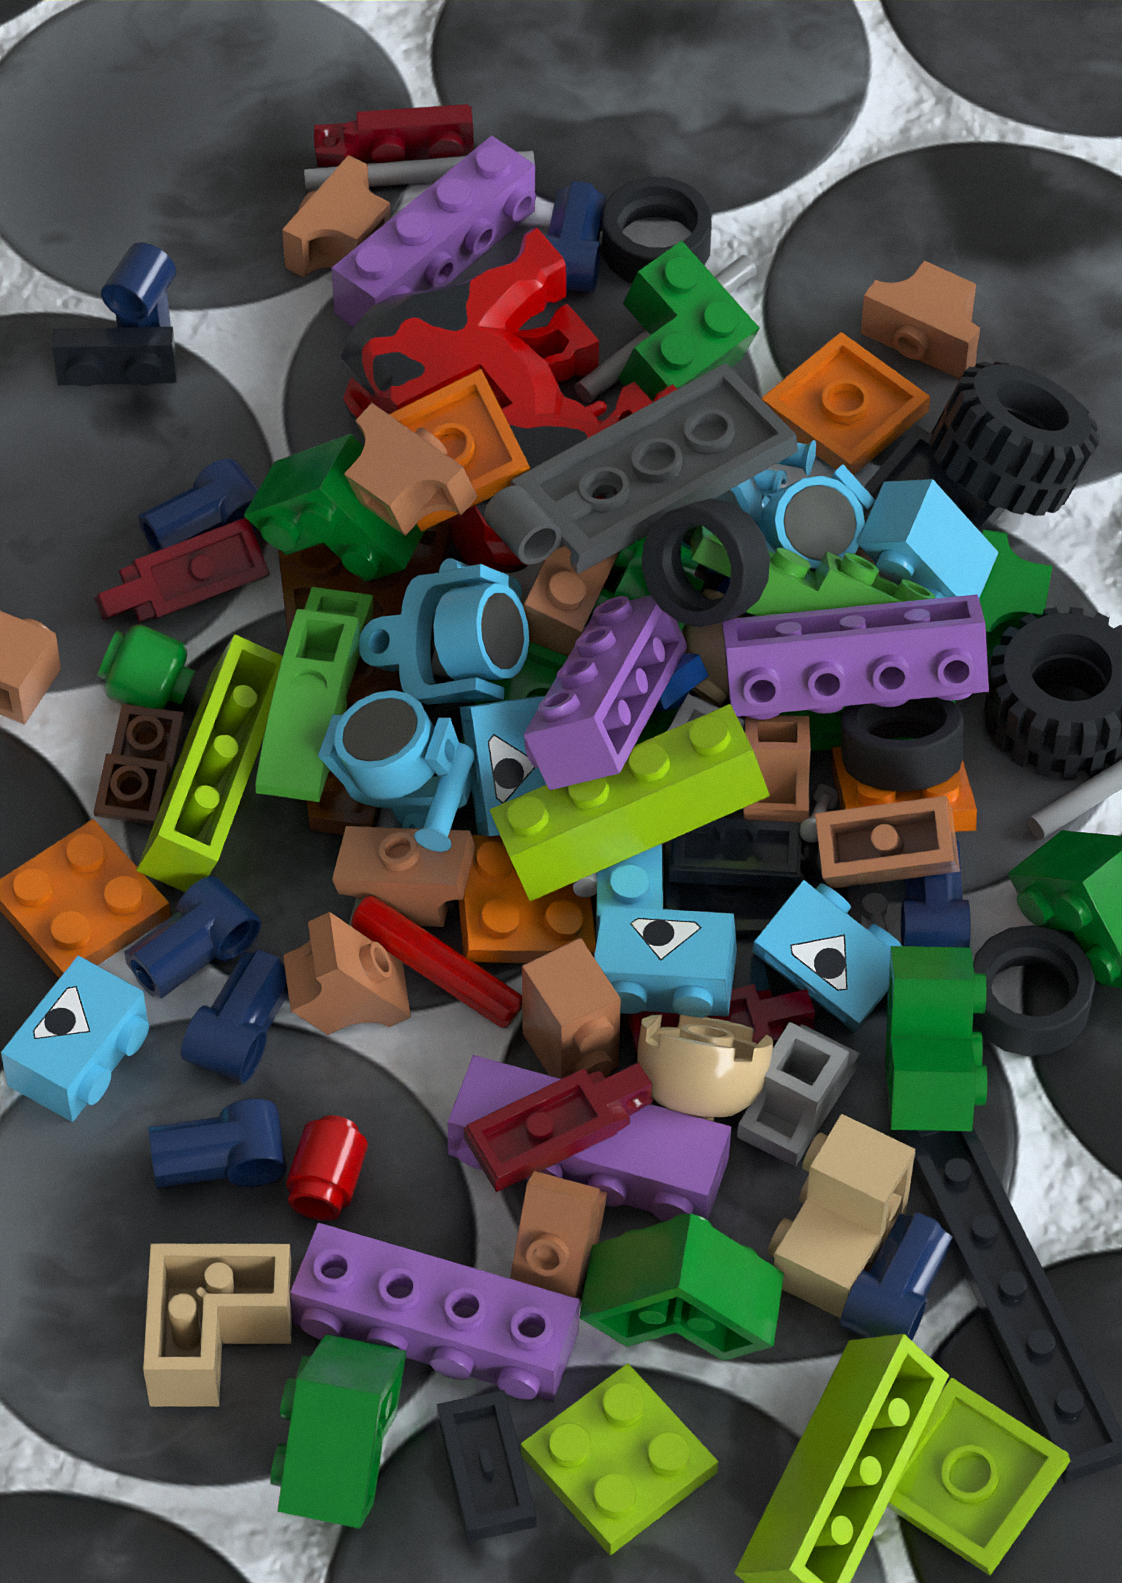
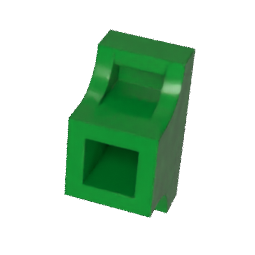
[979,530,1052,661]

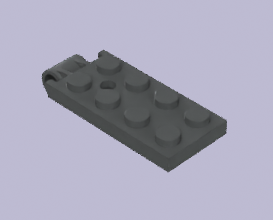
[484,363,798,574]

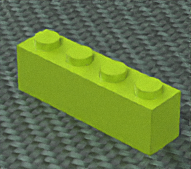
[136,634,283,892]
[489,704,770,901]
[734,1334,949,1583]

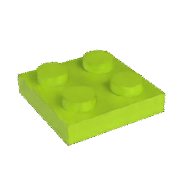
[520,1363,718,1556]
[887,1378,1070,1576]

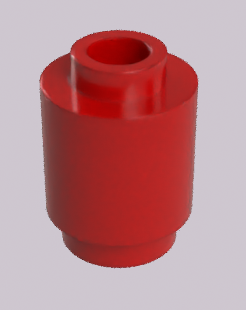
[286,1115,368,1221]

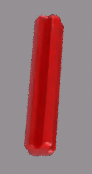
[351,896,522,1028]

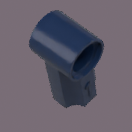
[543,181,606,294]
[101,242,177,328]
[138,458,259,553]
[900,840,971,948]
[124,876,262,999]
[181,949,288,1084]
[148,1099,287,1188]
[839,1212,953,1341]

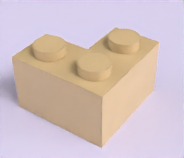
[767,1114,915,1318]
[143,1244,294,1407]

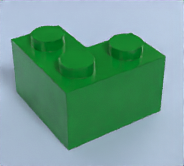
[618,240,760,401]
[244,433,426,582]
[1007,830,1122,988]
[884,946,987,1131]
[579,1213,784,1361]
[270,1334,407,1529]

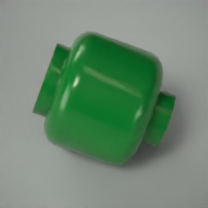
[97,624,195,709]

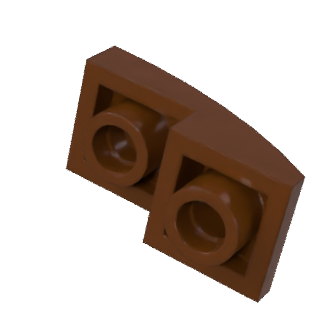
[93,704,186,825]

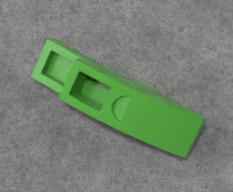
[690,525,936,616]
[255,587,373,802]

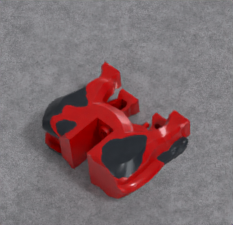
[341,228,677,572]

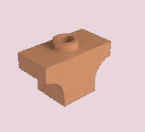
[282,155,391,278]
[860,261,980,379]
[344,403,478,536]
[743,715,811,823]
[332,826,476,927]
[283,912,411,1035]
[510,1171,608,1299]

